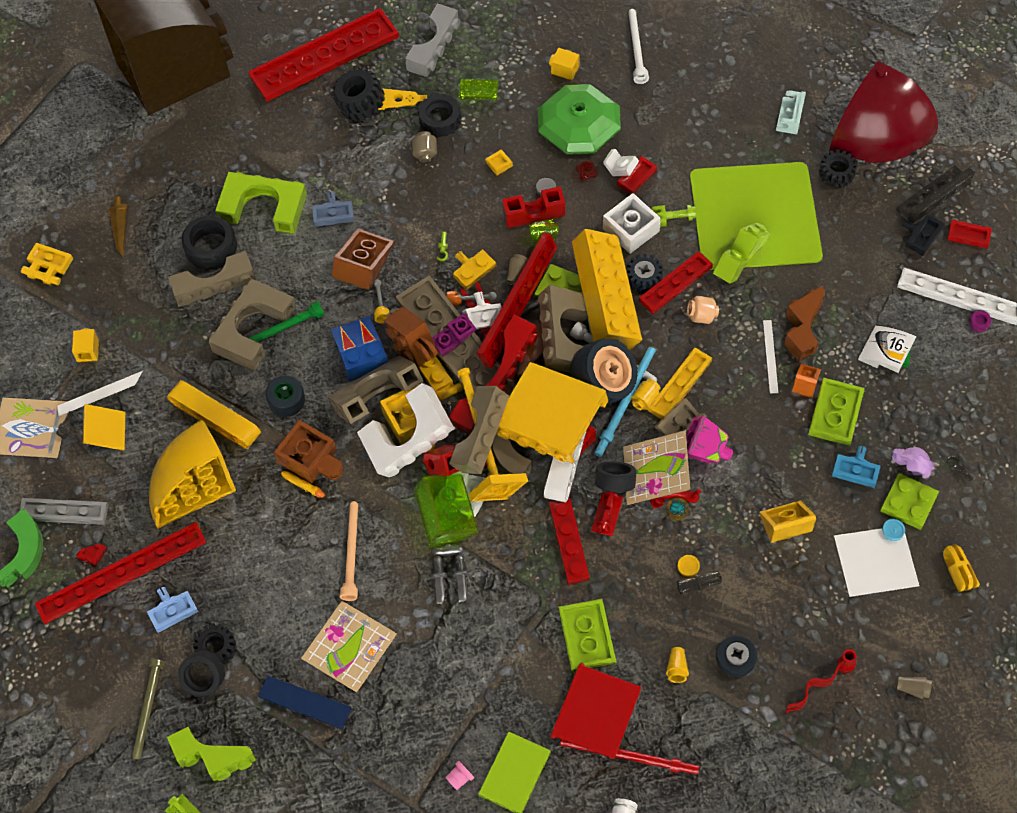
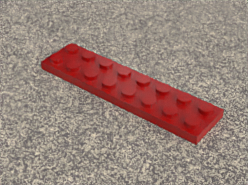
[248,8,399,102]

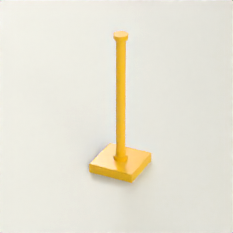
[457,368,528,502]

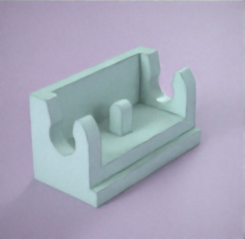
[776,91,806,134]

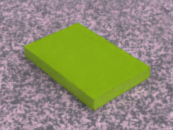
[808,378,865,446]
[558,599,616,672]
[478,732,551,813]

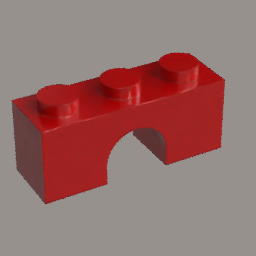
[502,186,565,229]

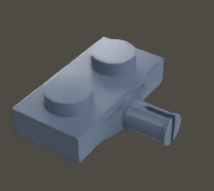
[312,191,354,227]

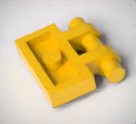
[21,243,73,286]

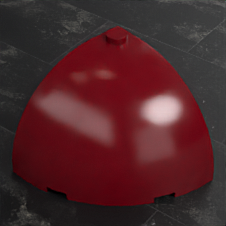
[829,61,938,163]

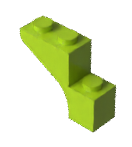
[713,223,771,284]
[167,727,256,781]

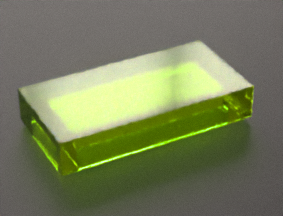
[459,79,499,100]

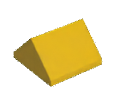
[760,500,816,543]

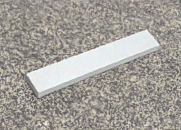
[897,268,1017,325]

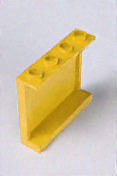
[497,362,608,464]

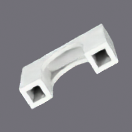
[357,383,454,477]

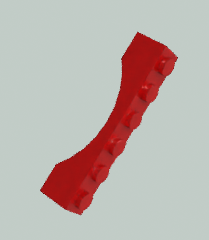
[449,314,538,435]

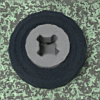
[716,635,758,677]

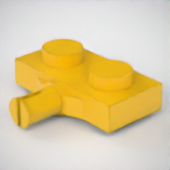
[453,250,496,290]

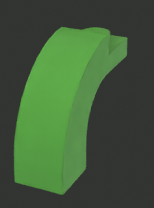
[0,508,43,588]

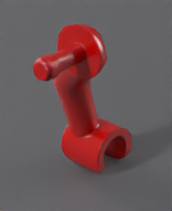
[650,489,701,508]

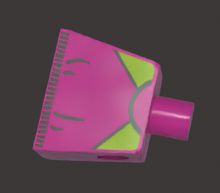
[686,416,733,464]

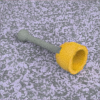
[373,279,390,324]

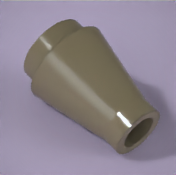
[506,254,528,286]
[897,676,932,700]

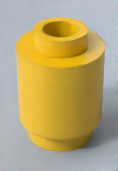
[631,379,661,410]

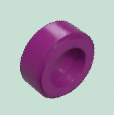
[969,311,992,332]

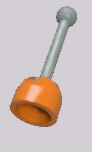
[447,291,497,307]

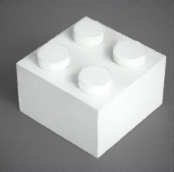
[603,193,661,254]

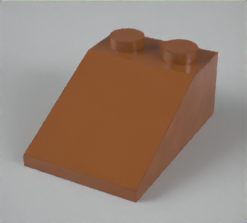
[331,228,394,290]

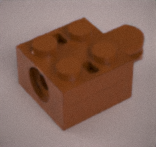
[384,306,439,367]
[274,420,343,484]

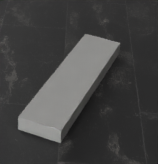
[19,498,109,525]

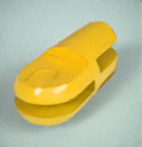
[943,544,980,592]

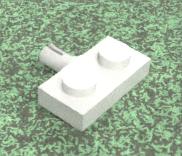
[462,292,502,329]

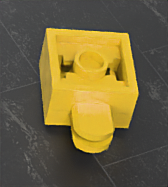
[380,384,435,453]

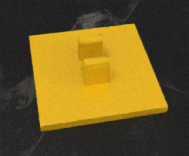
[83,404,125,451]

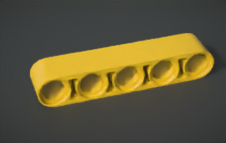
[167,380,261,449]

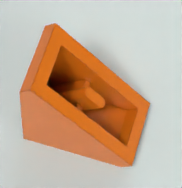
[792,363,821,398]

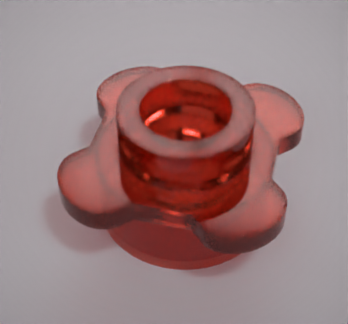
[576,161,598,181]

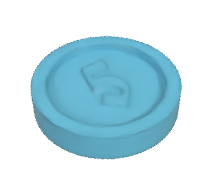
[882,519,905,541]

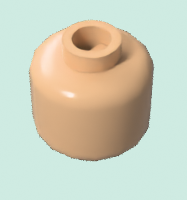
[687,296,719,324]

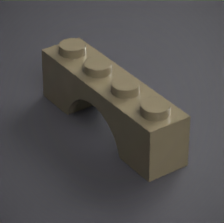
[168,251,256,307]
[449,386,509,474]

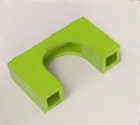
[215,172,307,234]

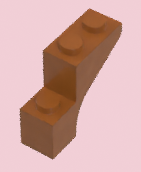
[784,286,825,362]

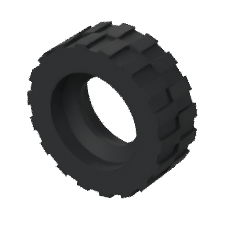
[418,93,461,137]

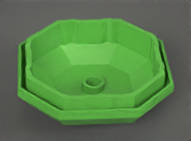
[538,84,621,154]

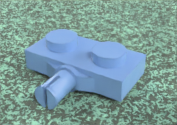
[147,587,198,633]

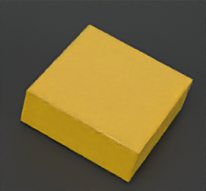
[485,150,513,175]

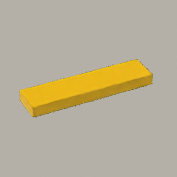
[648,348,712,419]

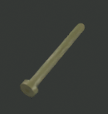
[132,659,165,760]

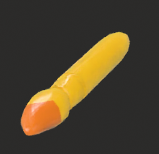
[281,471,325,498]

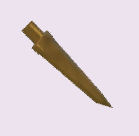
[109,197,128,256]

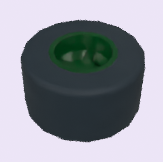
[266,375,305,417]

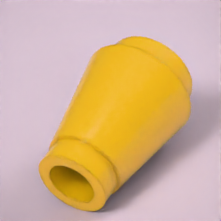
[666,647,689,683]

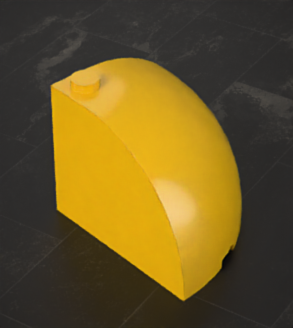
[149,420,236,529]

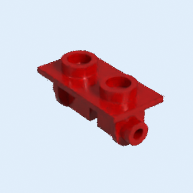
[591,491,623,536]

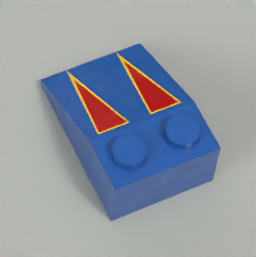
[330,317,387,382]

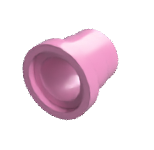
[445,761,475,790]

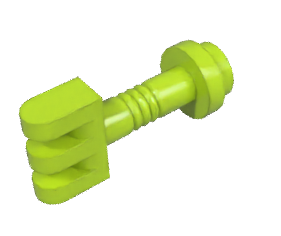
[651,205,697,227]

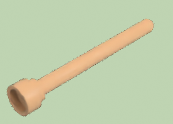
[340,501,358,601]

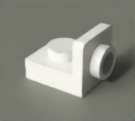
[603,149,639,176]

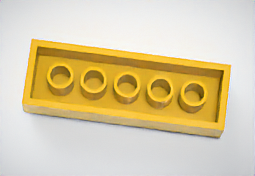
[572,229,642,350]

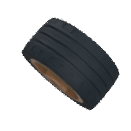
[570,339,638,404]

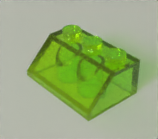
[414,474,479,547]

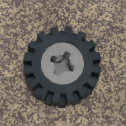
[626,254,663,293]

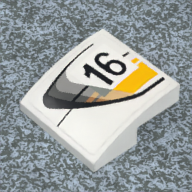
[858,326,916,373]

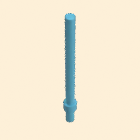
[594,347,656,457]

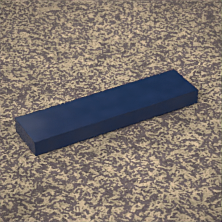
[258,676,352,730]

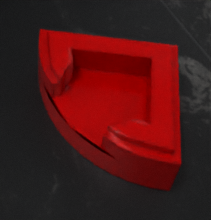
[76,544,107,567]

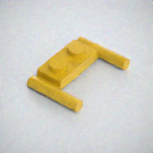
[415,356,464,402]

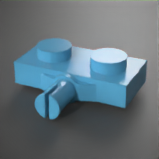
[832,446,880,488]

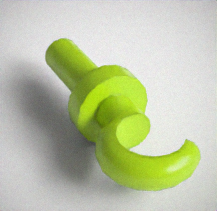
[437,232,448,262]

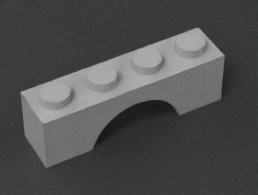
[405,3,460,77]

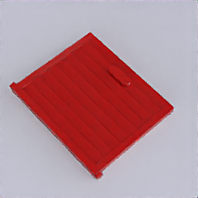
[550,662,642,760]

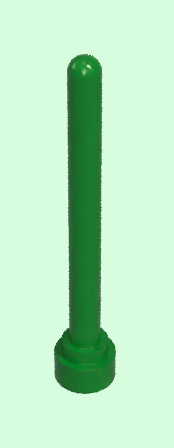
[248,301,325,343]

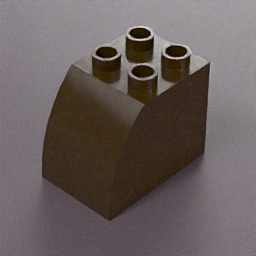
[94,0,233,115]

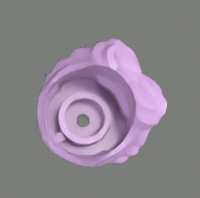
[892,447,935,478]

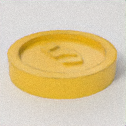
[677,555,700,577]

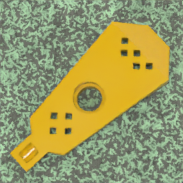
[378,88,427,110]

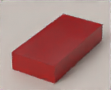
[617,156,657,195]
[947,220,992,249]

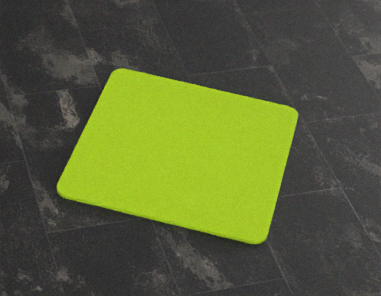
[690,162,823,270]

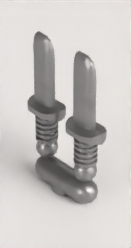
[431,544,470,604]

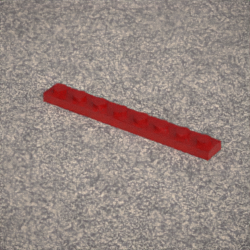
[476,233,558,368]
[34,522,207,624]

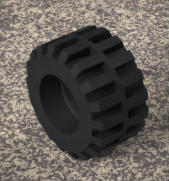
[332,68,385,121]

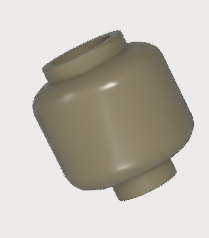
[411,131,438,162]

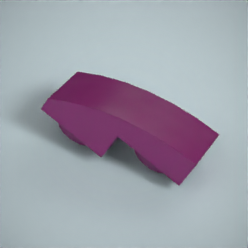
[432,313,476,357]

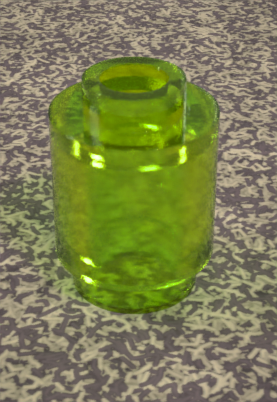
[529,219,559,242]

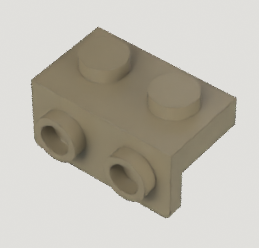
[654,398,707,436]

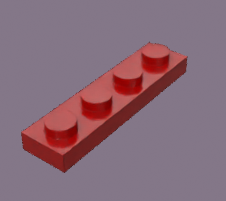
[639,251,713,315]
[549,498,590,585]

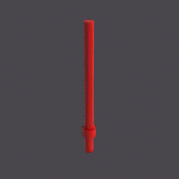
[560,740,699,775]

